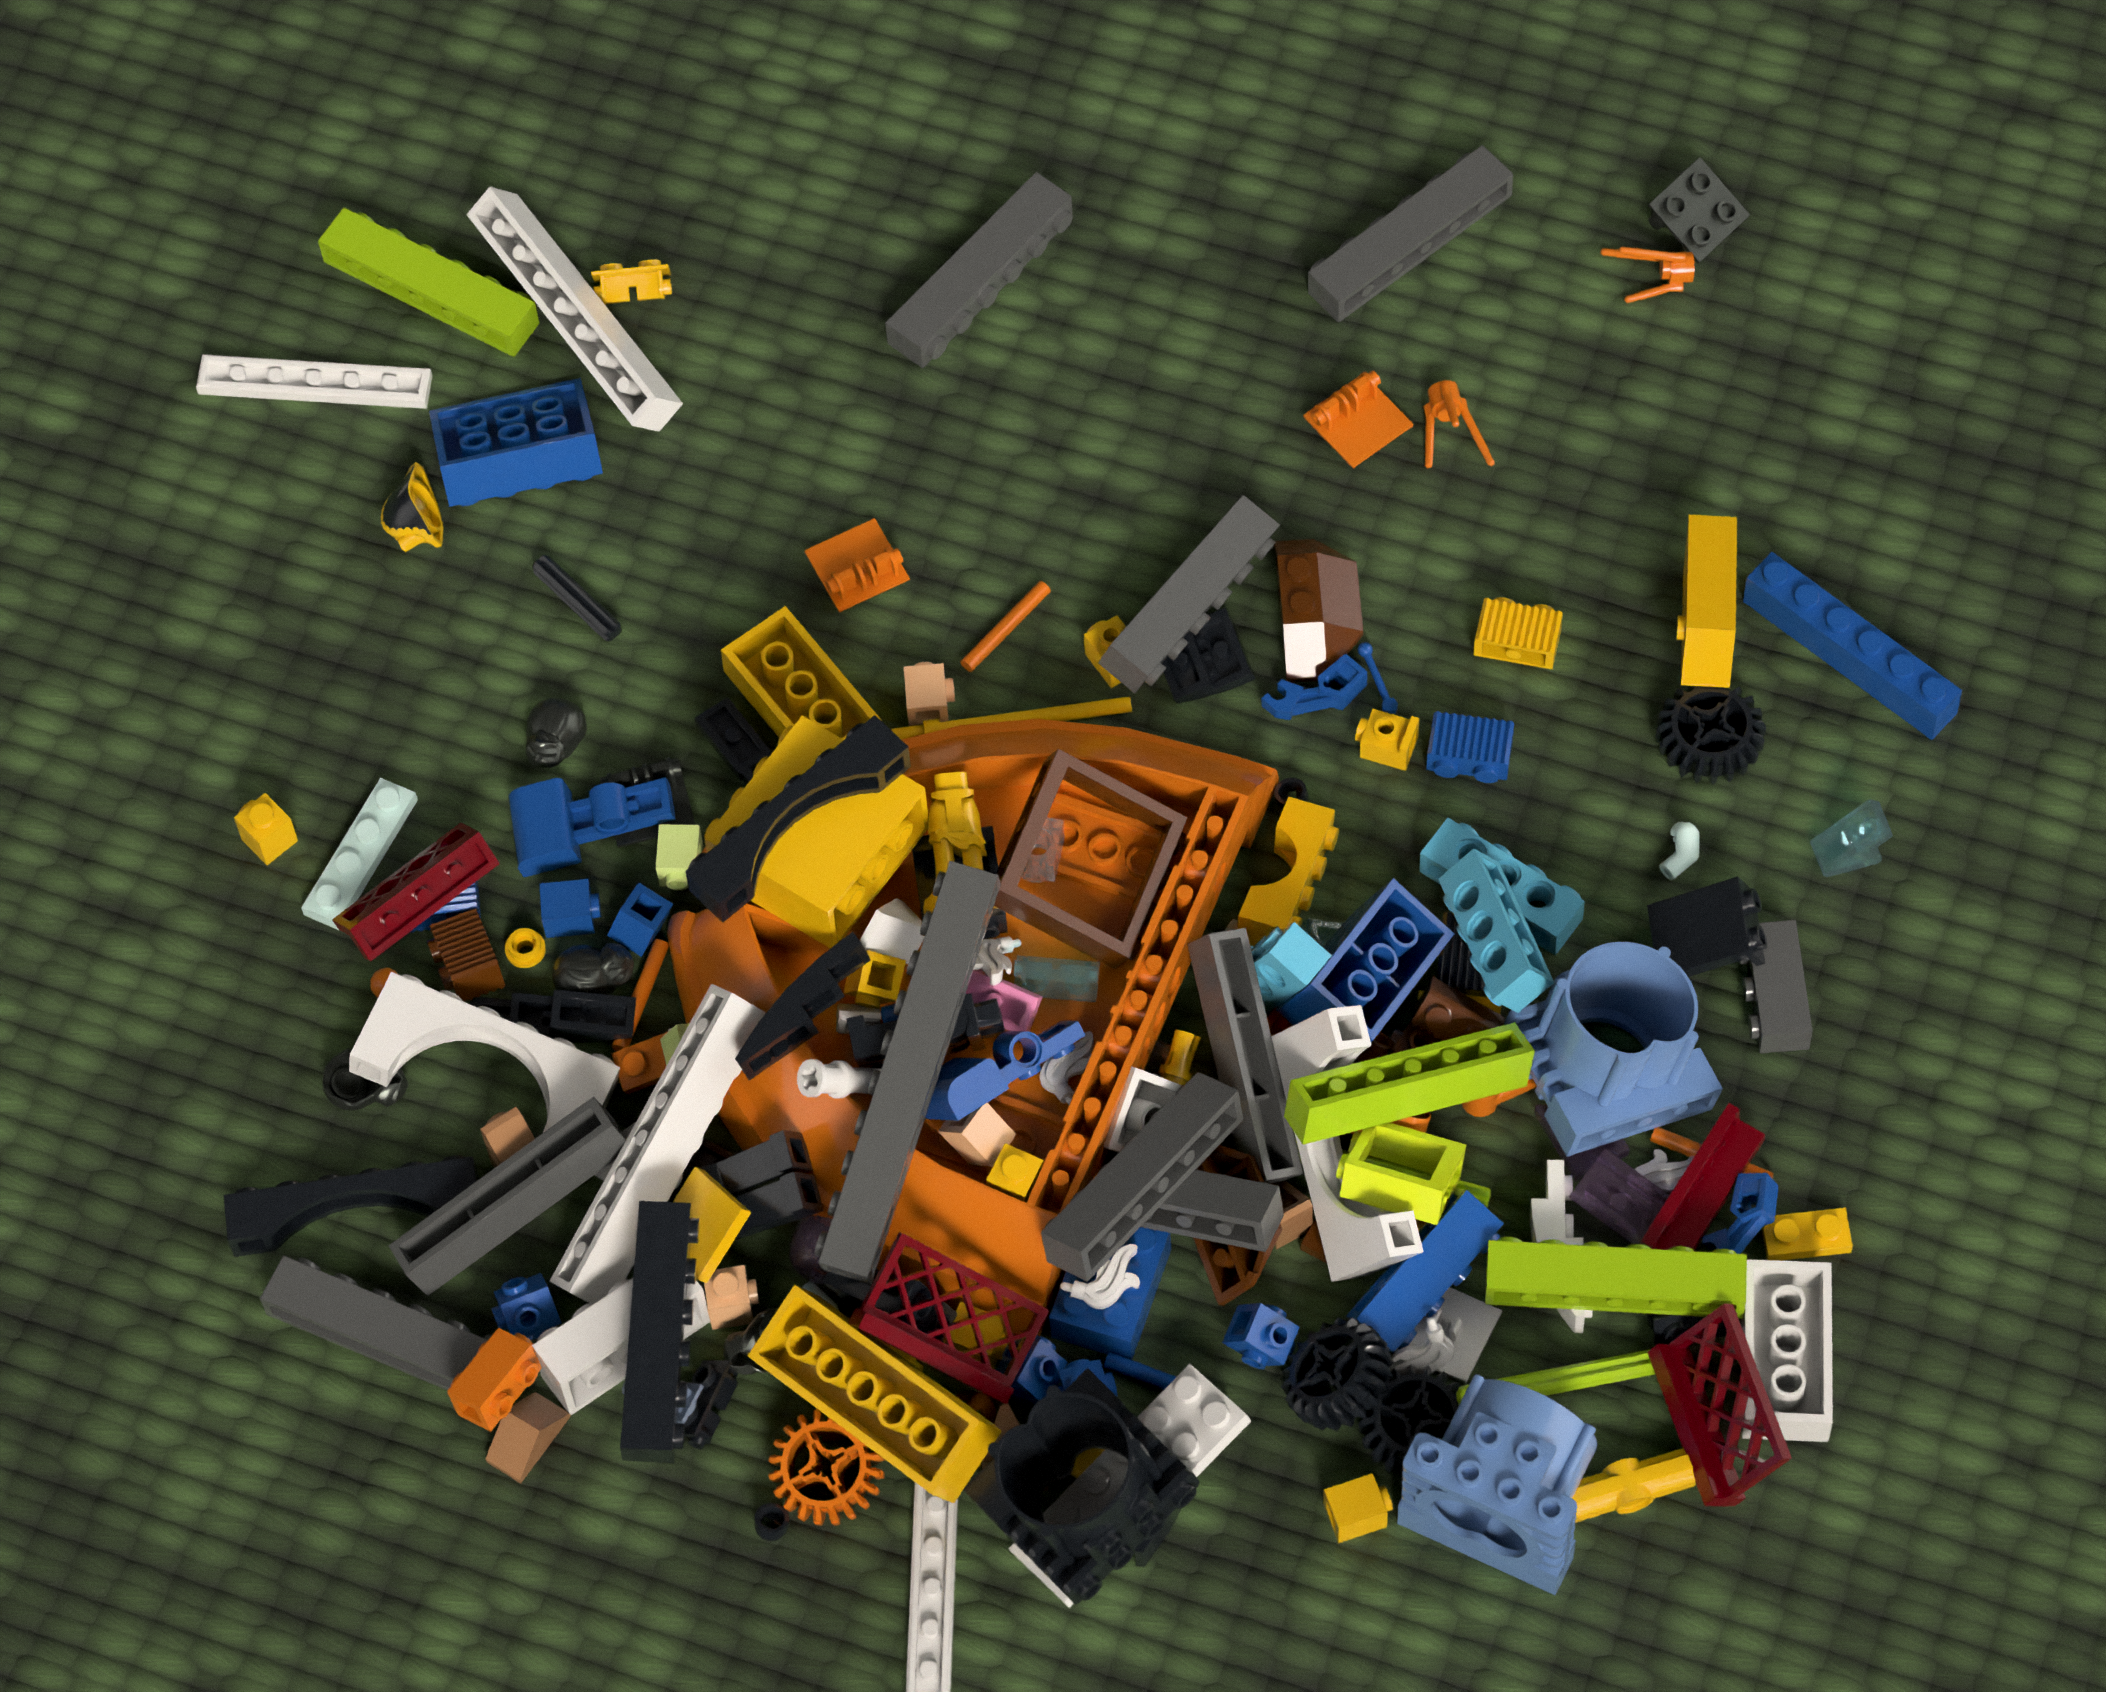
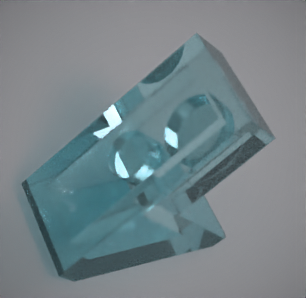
[1810,799,1893,877]

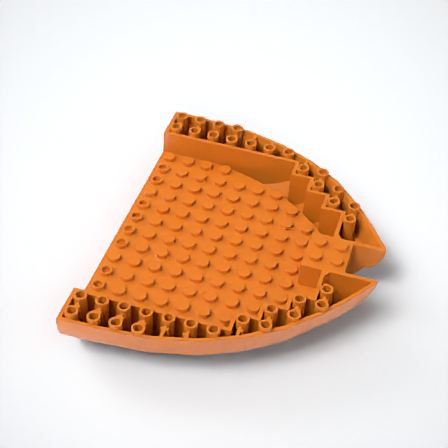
[667,719,1279,1336]

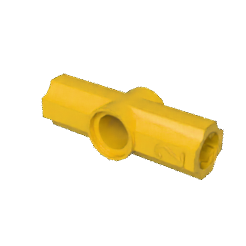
[1572,1448,1695,1523]

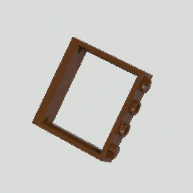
[994,749,1188,969]

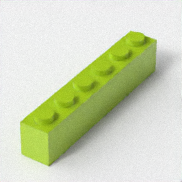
[318,208,539,357]
[1284,1023,1535,1145]
[1485,1237,1747,1319]

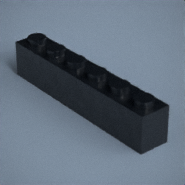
[620,1201,700,1463]

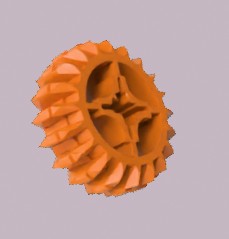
[769,1409,885,1526]

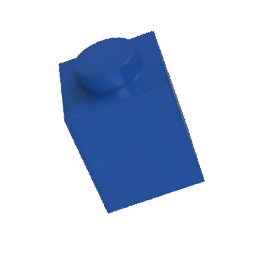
[539,879,601,938]
[607,883,673,957]

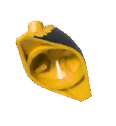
[381,462,443,552]

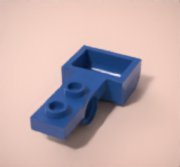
[508,777,676,878]
[925,1021,1086,1121]

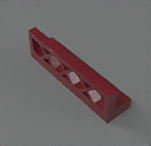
[332,822,500,962]
[1641,1103,1765,1251]

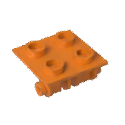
[1303,370,1414,468]
[804,518,910,612]

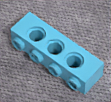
[1419,818,1585,955]
[1438,849,1554,1013]
[1250,922,1332,1014]

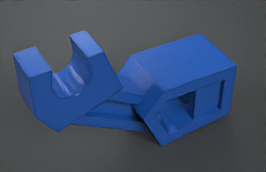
[1261,654,1367,720]
[1702,1173,1779,1254]

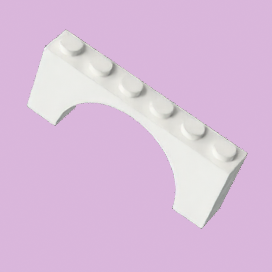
[349,972,620,1133]
[1271,1005,1424,1282]

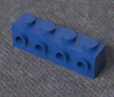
[1346,1188,1504,1353]

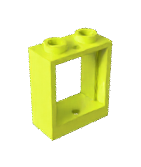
[1336,1122,1466,1225]

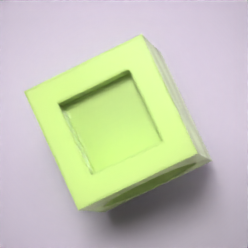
[656,824,703,890]

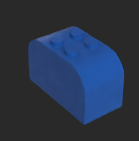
[1276,878,1454,1042]

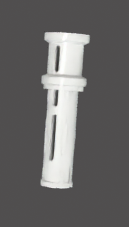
[797,1059,882,1098]

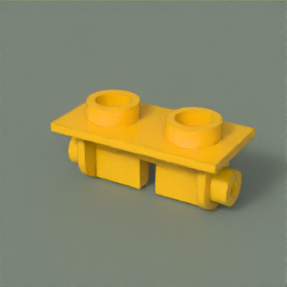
[591,260,672,305]

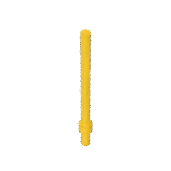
[891,696,1132,740]

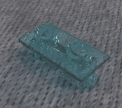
[1014,955,1100,1002]

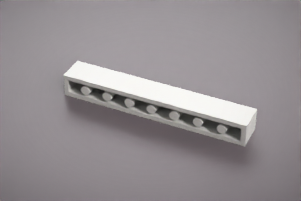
[466,187,683,432]
[550,984,766,1304]

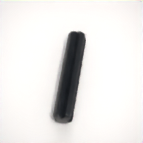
[532,555,622,642]

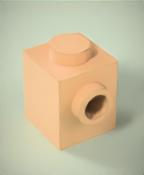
[904,662,955,726]
[938,1103,1017,1167]
[704,1265,759,1330]

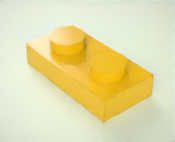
[1761,1207,1853,1261]

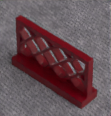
[848,1232,1049,1404]
[1647,1303,1792,1506]

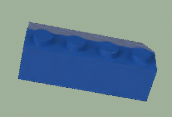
[429,378,603,507]

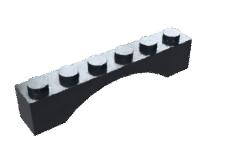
[685,715,911,923]
[223,1155,479,1257]

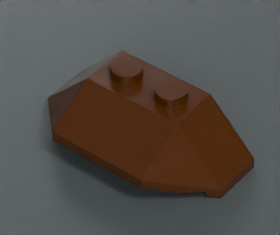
[1274,539,1363,683]
[1193,1145,1282,1306]

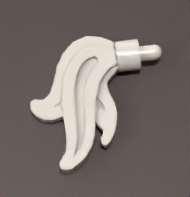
[974,936,1022,985]
[1039,1031,1094,1105]
[1626,1149,1694,1221]
[1060,1244,1140,1309]
[1389,1318,1454,1382]

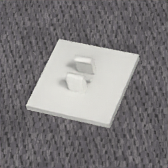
[1395,1287,1502,1384]

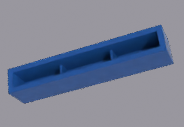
[1743,552,1962,740]

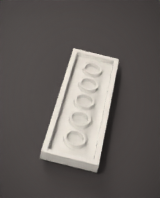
[1009,1364,1251,1608]

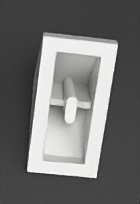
[859,898,925,964]

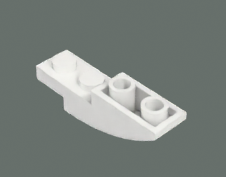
[1529,1160,1592,1333]

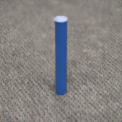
[1104,1352,1229,1398]

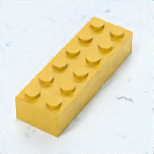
[747,1284,1002,1503]

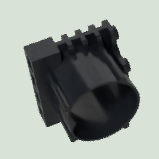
[963,1368,1200,1604]

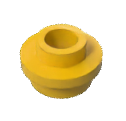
[505,928,546,968]

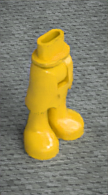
[923,772,997,915]

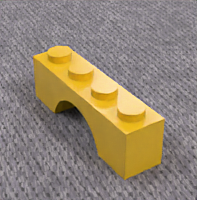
[1237,797,1339,946]

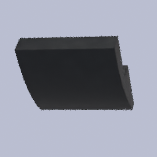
[1161,608,1256,703]

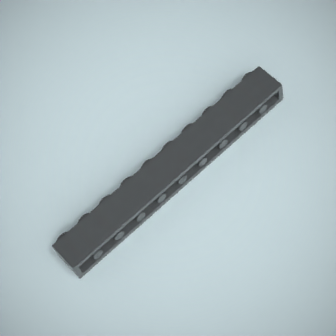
[815,861,1001,1284]

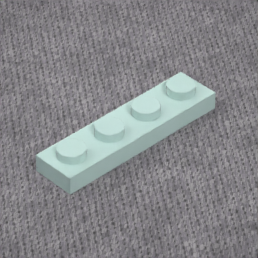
[301,778,418,930]

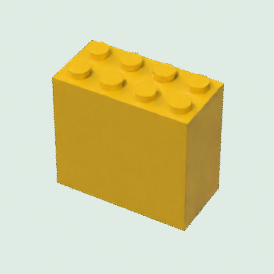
[704,715,929,949]

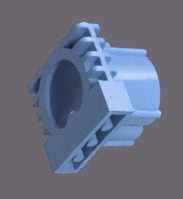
[1504,942,1723,1157]
[1397,1375,1597,1595]

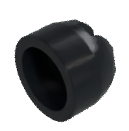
[1274,778,1308,810]
[754,1503,789,1542]

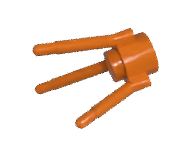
[1600,247,1695,303]
[1423,380,1495,468]

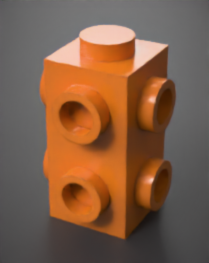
[447,1328,542,1432]

